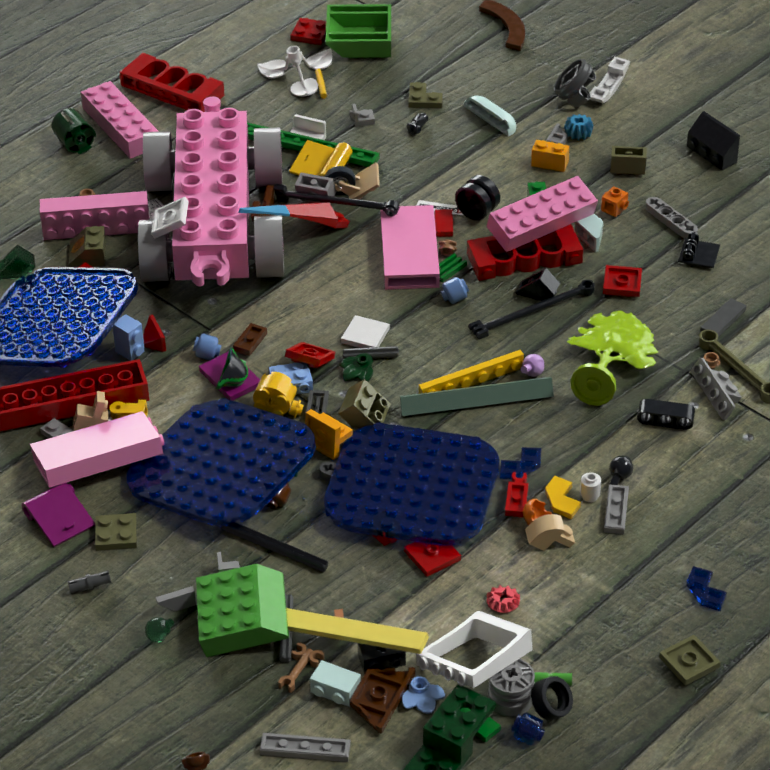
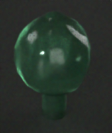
[145,617,174,643]

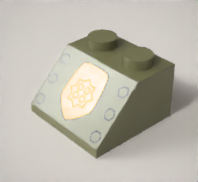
[69,226,106,267]

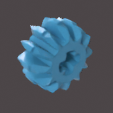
[564,114,593,141]

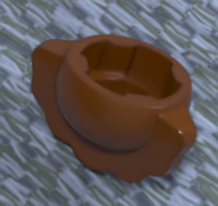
[182,752,210,770]

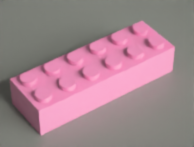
[81,81,159,159]
[486,176,598,252]
[40,191,150,240]

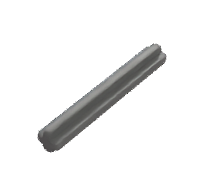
[279,594,293,663]

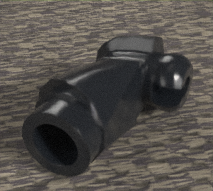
[406,112,428,135]

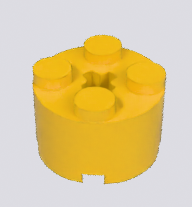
[253,372,297,418]

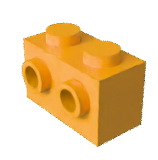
[531,140,570,172]

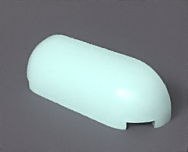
[464,96,516,137]

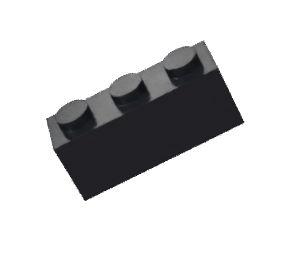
[687,111,740,171]

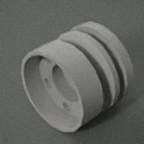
[488,659,535,717]

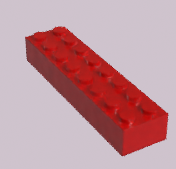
[0,359,150,431]

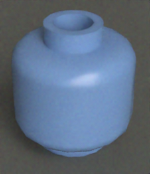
[441,277,469,304]
[193,334,221,360]

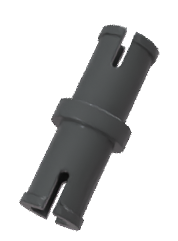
[68,570,111,594]

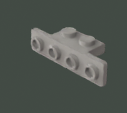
[691,357,742,420]

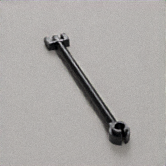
[274,184,400,216]
[468,280,595,339]

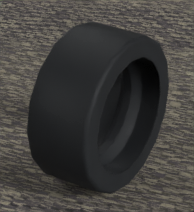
[531,676,573,720]

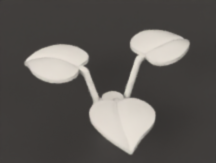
[257,46,332,96]

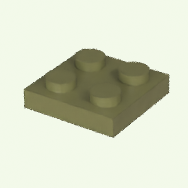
[95,513,137,551]
[659,635,721,686]

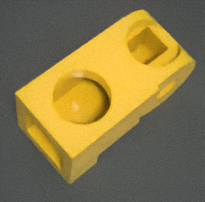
[109,400,148,420]

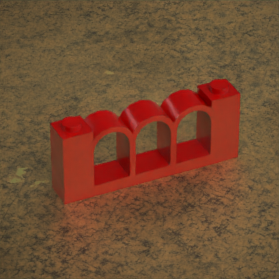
[120,53,225,112]
[467,224,583,281]

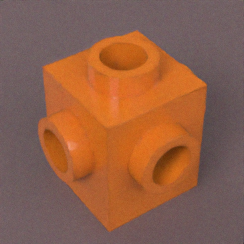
[601,186,629,217]

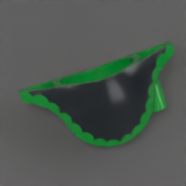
[215,348,248,389]

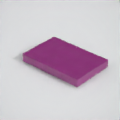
[199,351,260,402]

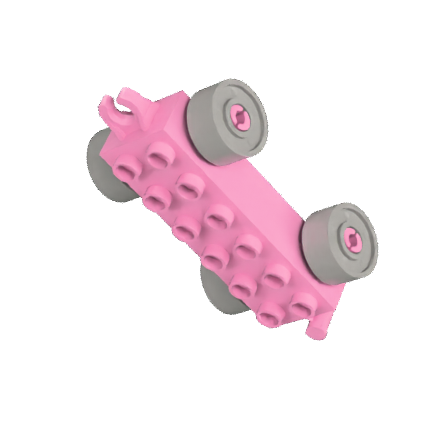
[138,97,284,286]

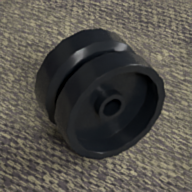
[455,175,500,221]

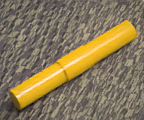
[315,69,327,99]

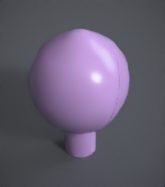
[521,354,544,377]

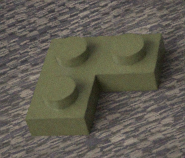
[409,82,442,108]

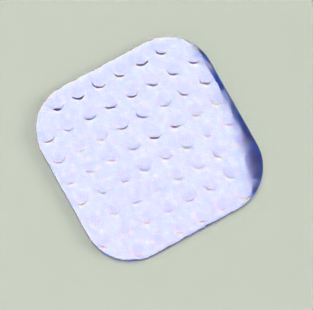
[0,267,138,368]
[126,398,316,526]
[324,422,500,546]

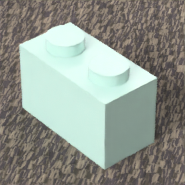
[310,661,361,707]

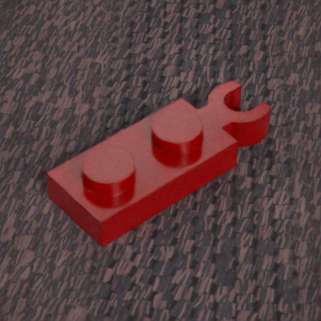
[505,472,529,517]

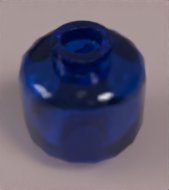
[511,712,545,745]

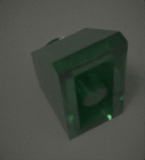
[0,245,35,280]

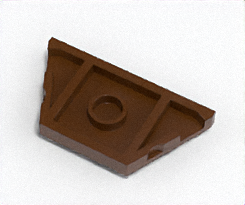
[350,667,415,734]

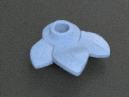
[402,676,445,714]

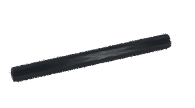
[221,518,328,572]

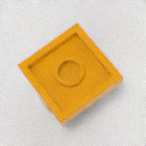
[304,409,353,460]

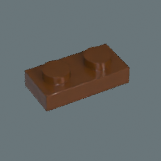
[233,323,267,356]

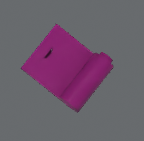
[21,483,95,547]

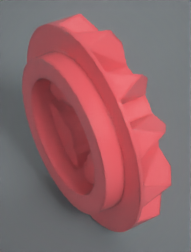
[486,585,520,613]

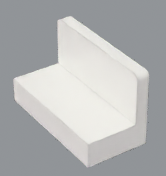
[290,114,326,140]

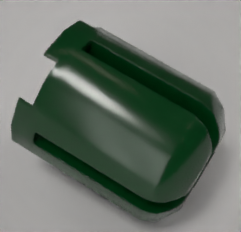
[51,108,96,154]

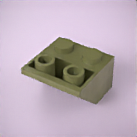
[610,146,647,175]
[338,379,391,431]

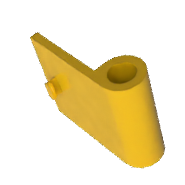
[289,140,353,183]

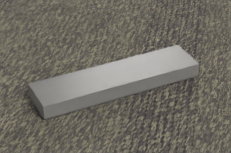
[260,733,351,762]

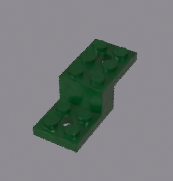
[403,684,496,770]

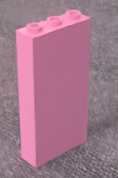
[380,205,440,290]
[30,411,165,488]

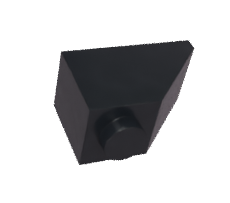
[515,268,560,301]

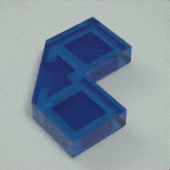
[500,447,542,480]
[687,566,727,612]

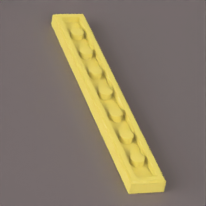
[286,608,429,654]

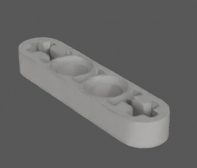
[646,197,698,239]

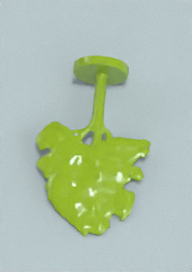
[567,311,658,406]

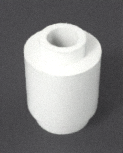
[580,472,601,502]

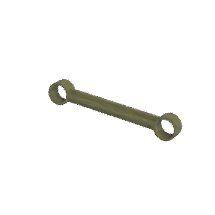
[698,329,770,403]

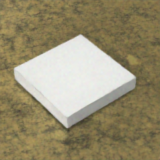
[151,197,189,239]
[341,315,390,348]

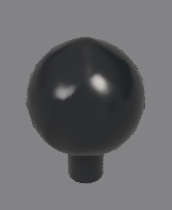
[609,455,634,485]

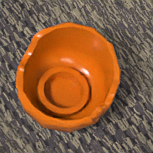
[523,498,552,526]

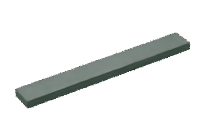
[399,377,554,416]

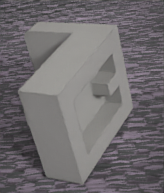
[349,104,375,127]

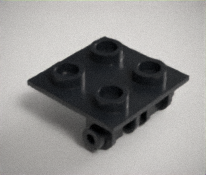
[678,232,720,268]

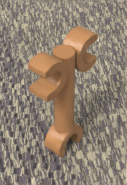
[279,643,324,693]

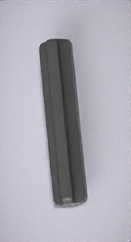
[343,346,399,359]

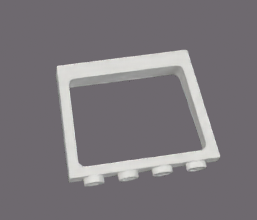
[416,611,533,688]

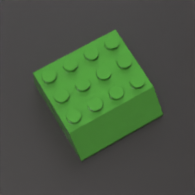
[326,4,391,58]
[196,564,289,657]

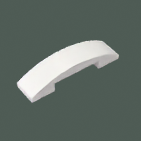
[590,57,630,103]

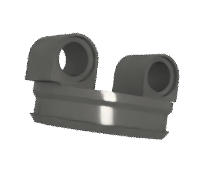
[553,59,596,108]

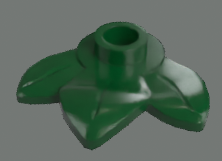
[340,353,373,382]

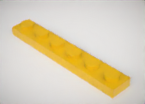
[419,350,524,394]

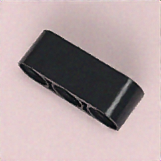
[637,399,695,430]

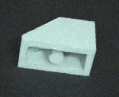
[575,214,603,252]

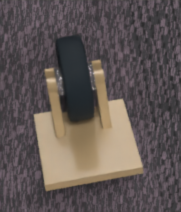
[325,162,379,200]

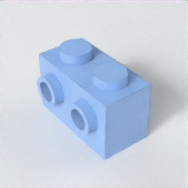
[112,314,145,361]

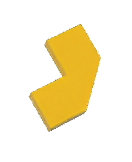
[545,475,581,519]

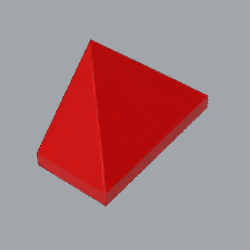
[143,314,166,352]

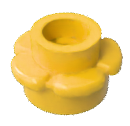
[289,400,304,418]

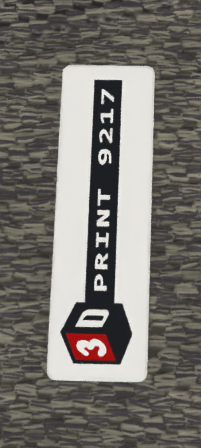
[417,200,463,215]

